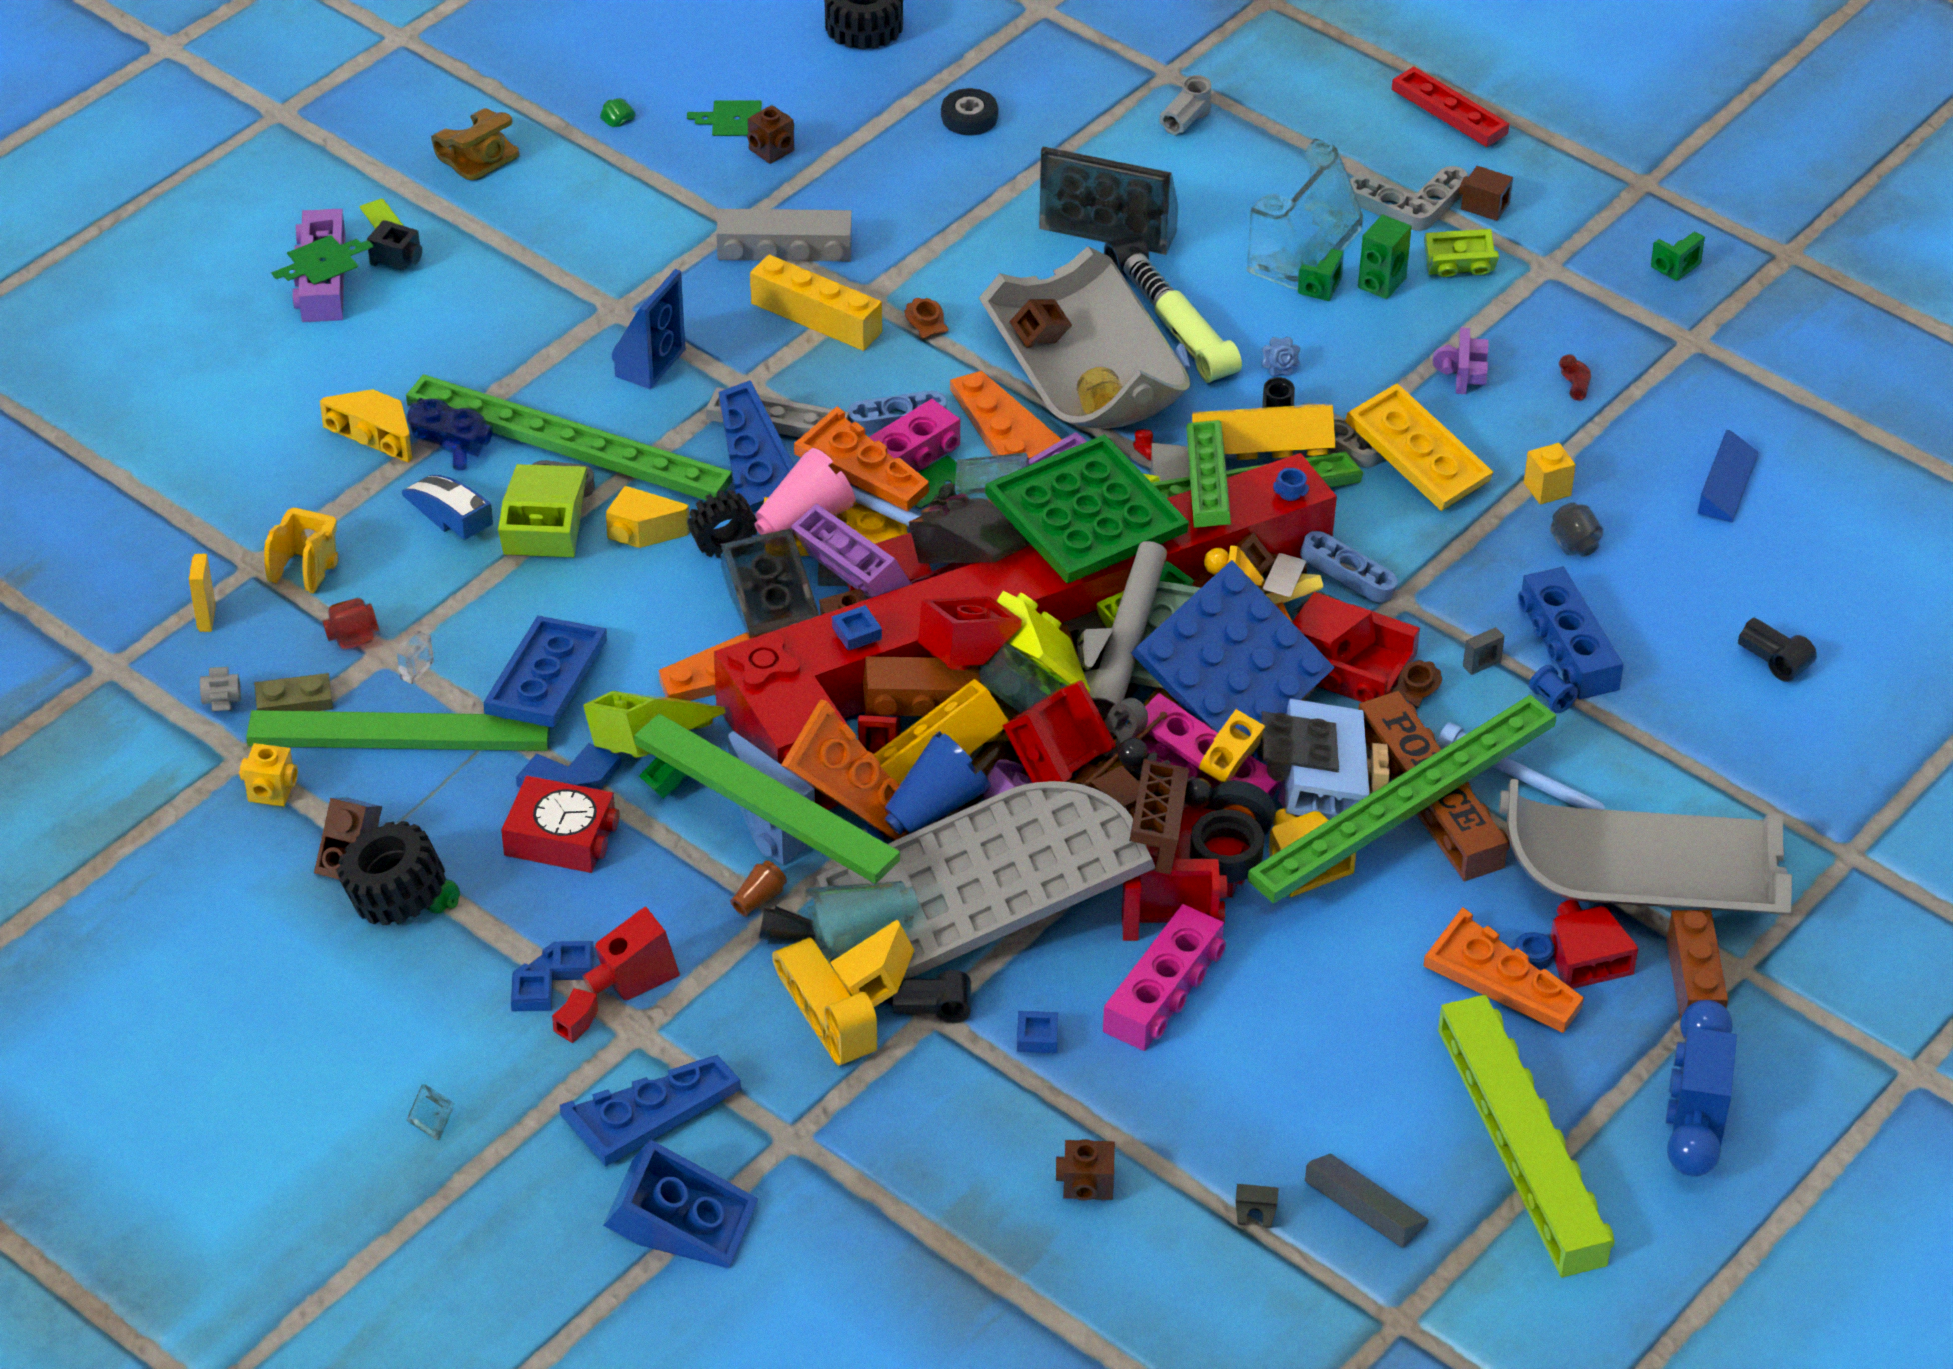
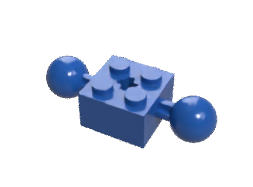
[1666,1000,1737,1177]

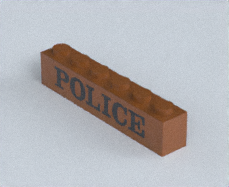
[1358,691,1510,882]

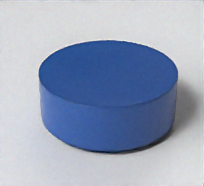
[1514,932,1554,970]

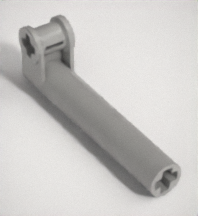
[1060,541,1167,717]

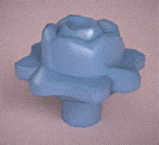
[1262,337,1300,376]

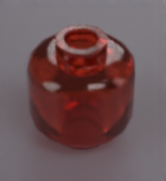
[322,597,380,650]

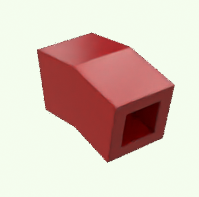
[552,988,598,1043]

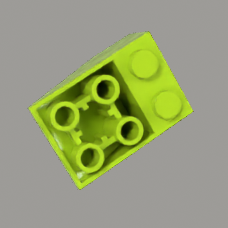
[498,464,587,557]
[583,691,726,757]

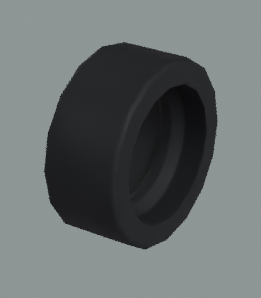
[1189,809,1264,883]

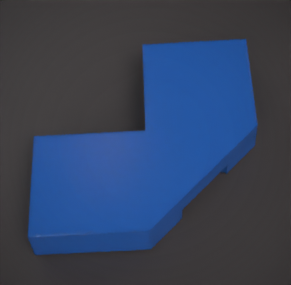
[516,743,621,790]
[511,941,594,1011]

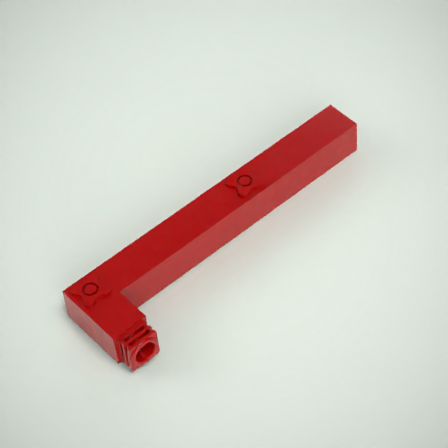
[714,453,1337,810]

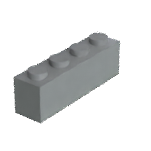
[716,209,852,262]

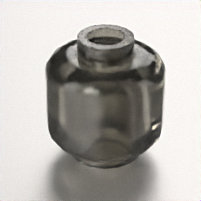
[1550,502,1604,557]

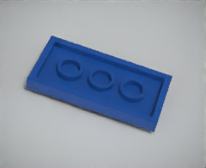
[483,615,607,728]

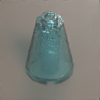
[805,881,919,965]

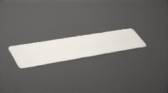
[1262,553,1306,597]

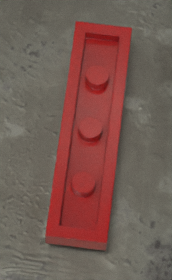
[1391,66,1510,147]

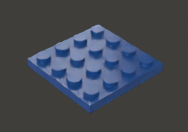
[1131,560,1335,736]

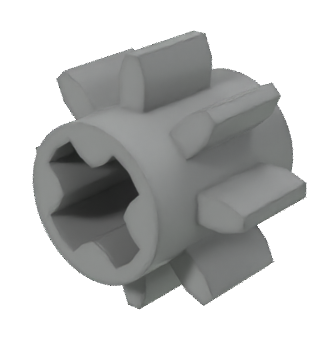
[200,667,241,712]

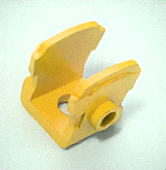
[264,508,339,594]

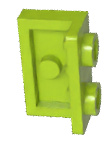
[1424,229,1499,277]

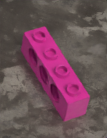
[849,399,960,491]
[1141,693,1282,800]
[1103,904,1226,1051]

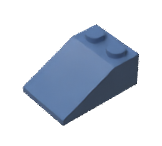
[728,731,815,865]

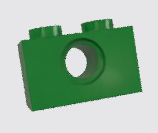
[1358,214,1412,299]

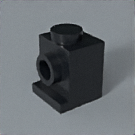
[367,220,422,270]

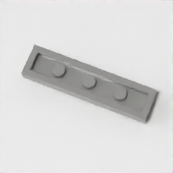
[706,387,849,438]

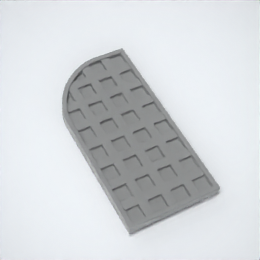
[816,781,1156,979]

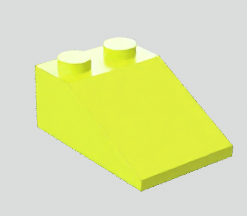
[997,591,1090,692]

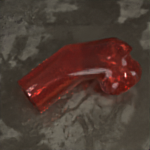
[1559,354,1592,401]

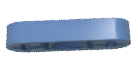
[848,390,947,434]
[1300,531,1398,603]

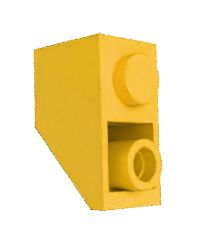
[830,920,914,1007]

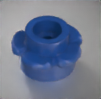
[1273,468,1309,501]

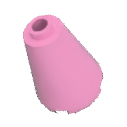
[754,448,856,542]

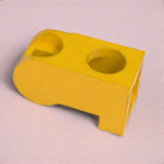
[1199,709,1265,782]

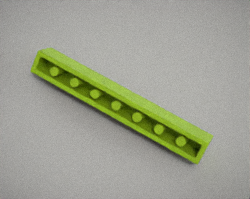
[1438,994,1615,1278]

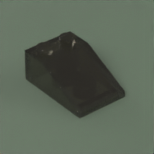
[908,494,1031,563]
[721,528,819,639]

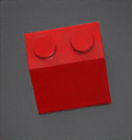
[918,596,1022,670]

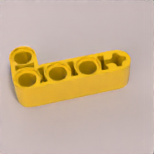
[772,937,877,1066]

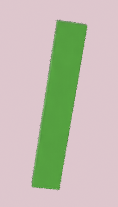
[1186,420,1231,528]

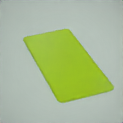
[359,198,404,229]

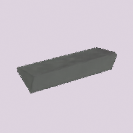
[1305,1153,1429,1248]

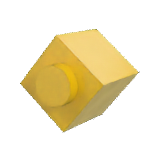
[1524,443,1576,505]

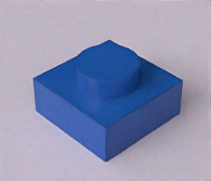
[832,605,882,651]
[1017,1011,1058,1053]

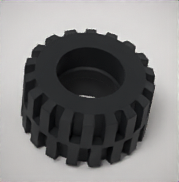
[824,0,903,50]
[337,821,446,925]

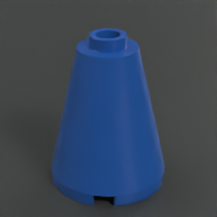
[884,731,991,835]

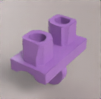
[1432,327,1489,394]

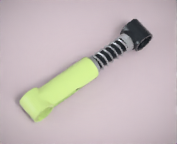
[1104,233,1242,383]

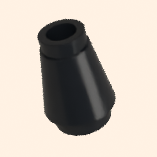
[759,906,818,944]

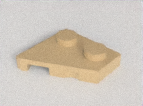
[1367,743,1389,795]

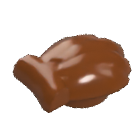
[904,298,949,339]

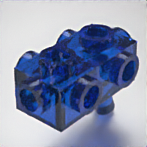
[407,397,493,470]

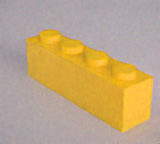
[750,254,882,351]
[1192,404,1335,460]
[873,679,1008,785]

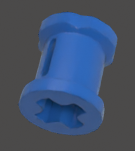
[1529,665,1578,713]

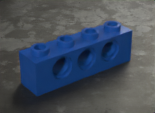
[1518,566,1624,700]

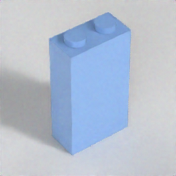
[1282,699,1369,820]

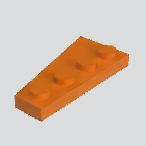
[950,371,1062,473]
[794,406,929,512]
[658,614,794,701]
[781,699,907,841]
[1423,907,1584,1033]

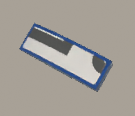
[402,475,493,540]

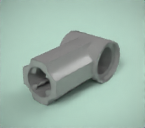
[1160,75,1211,136]

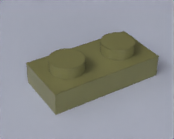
[254,673,333,711]

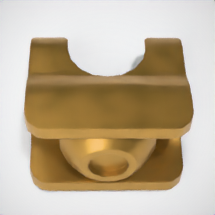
[431,108,520,180]

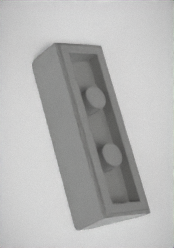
[1077,628,1113,672]

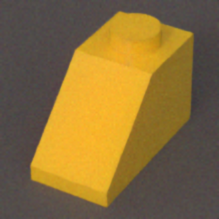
[606,486,690,548]

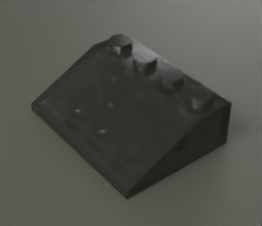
[1039,146,1178,255]

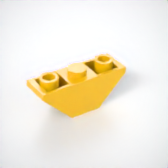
[320,389,412,463]

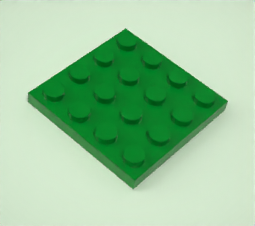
[985,434,1189,584]

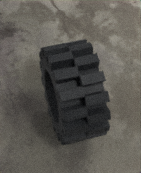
[687,490,757,558]

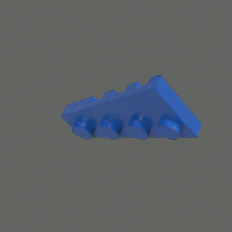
[718,380,795,512]
[559,1055,741,1167]

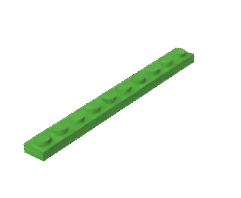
[406,374,732,501]
[1248,695,1557,904]

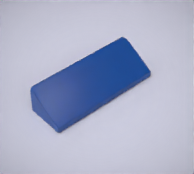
[1698,429,1758,522]

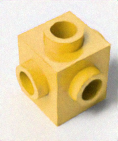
[239,743,298,807]

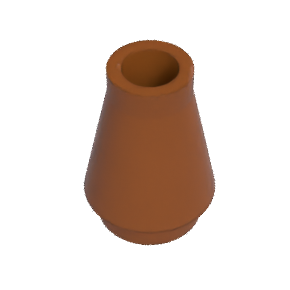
[730,860,787,917]

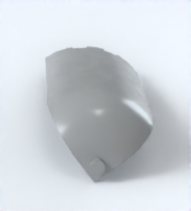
[979,246,1190,429]
[1499,779,1792,915]

